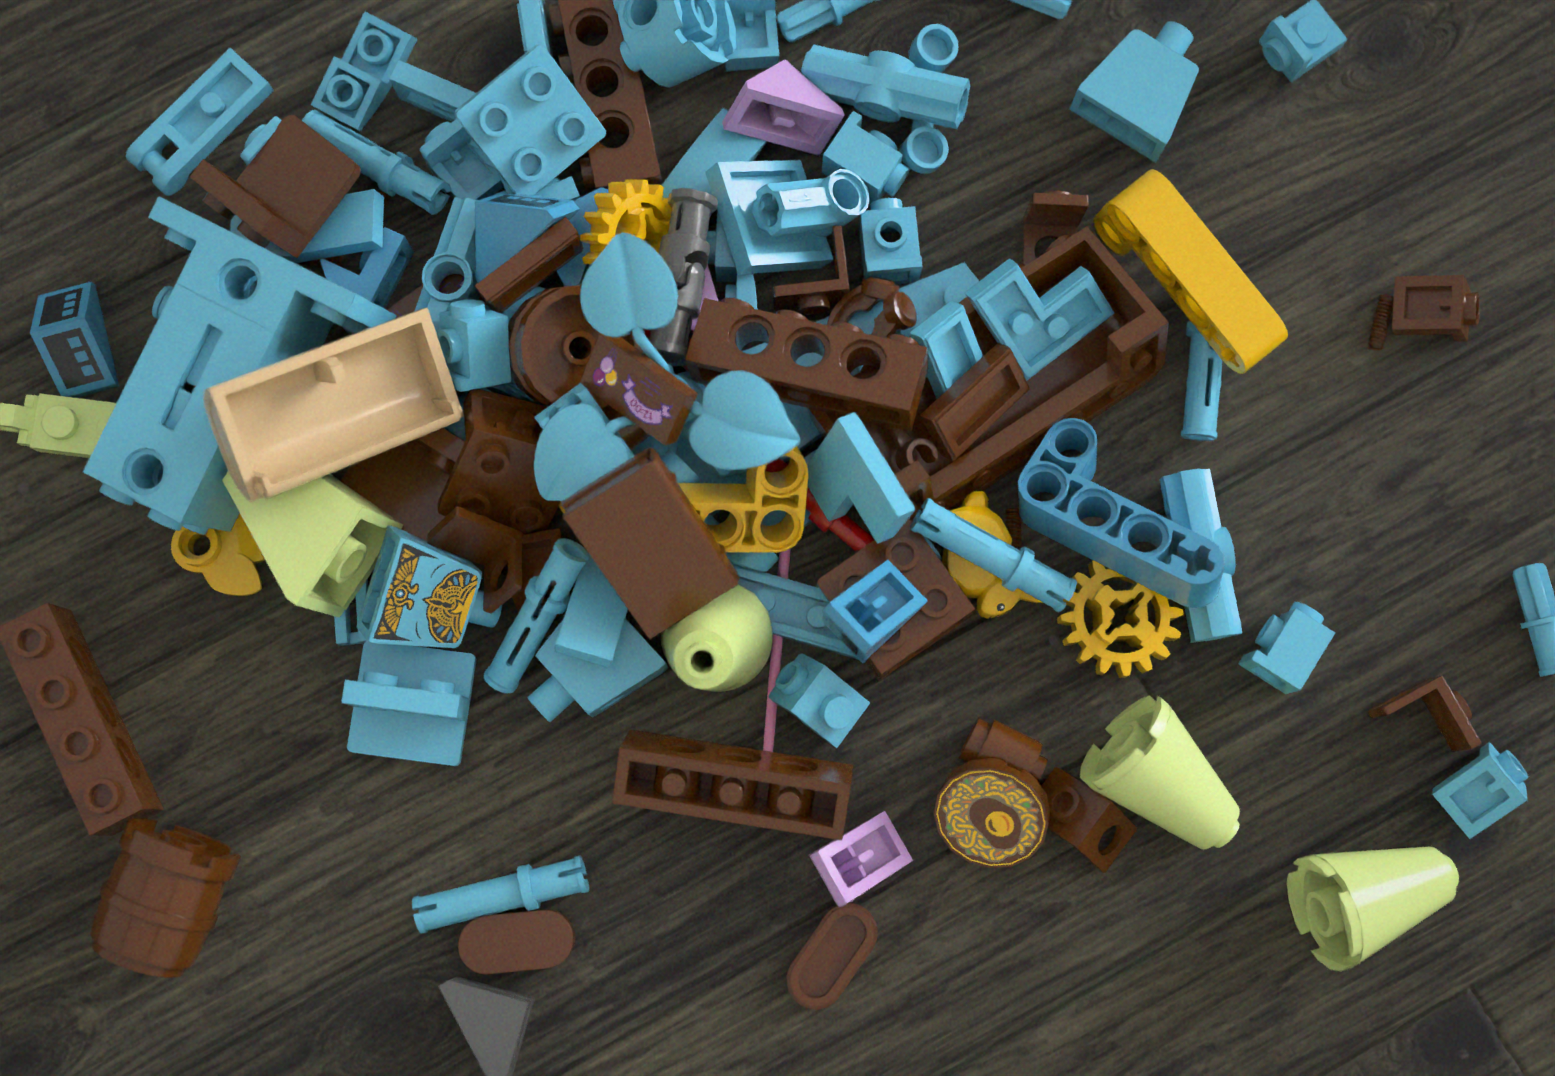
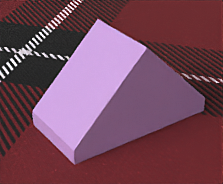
[722,60,844,155]
[808,811,913,907]

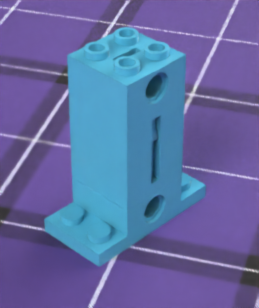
[83,196,397,535]

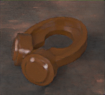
[827,276,917,338]

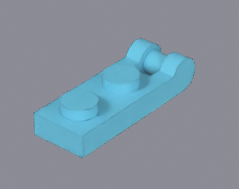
[126,48,274,196]

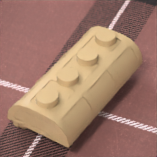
[203,307,464,502]

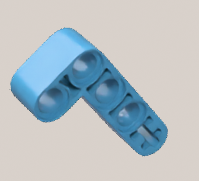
[1018,418,1225,608]

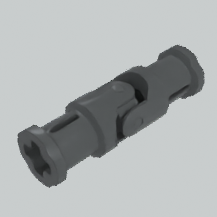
[644,188,718,366]

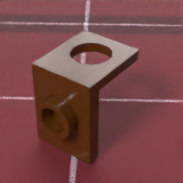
[1022,190,1089,265]
[773,225,849,315]
[427,507,523,614]
[1367,675,1482,752]
[1041,767,1137,873]

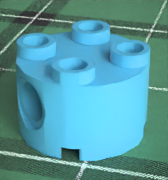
[613,0,736,87]

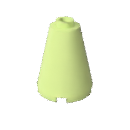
[661,584,773,692]
[1080,696,1240,849]
[1287,847,1459,971]

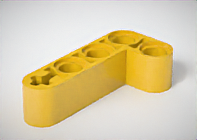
[1093,169,1288,374]
[678,446,808,553]

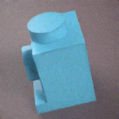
[822,111,910,203]
[858,198,923,284]
[437,300,511,392]
[1238,602,1335,694]

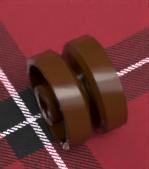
[508,285,644,409]

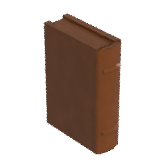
[561,447,739,639]

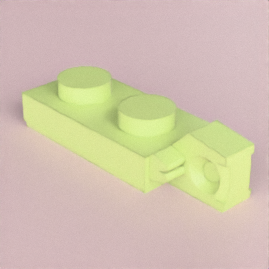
[0,394,117,458]

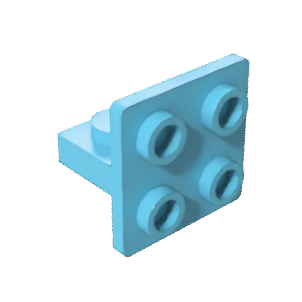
[454,45,606,196]
[341,641,477,766]

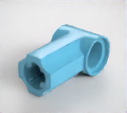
[753,169,869,237]

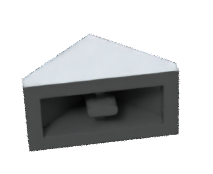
[438,976,535,1076]

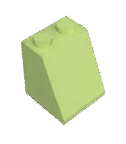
[222,471,404,618]

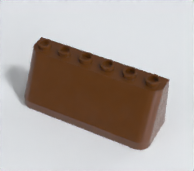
[808,226,1169,522]

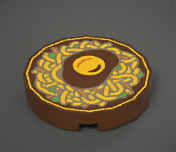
[934,758,1051,868]

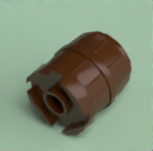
[90,818,241,978]

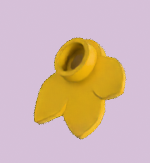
[171,513,265,596]

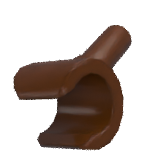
[883,425,938,470]

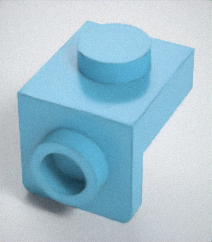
[420,119,504,200]
[769,653,870,748]

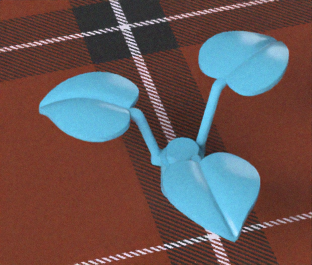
[534,232,800,501]

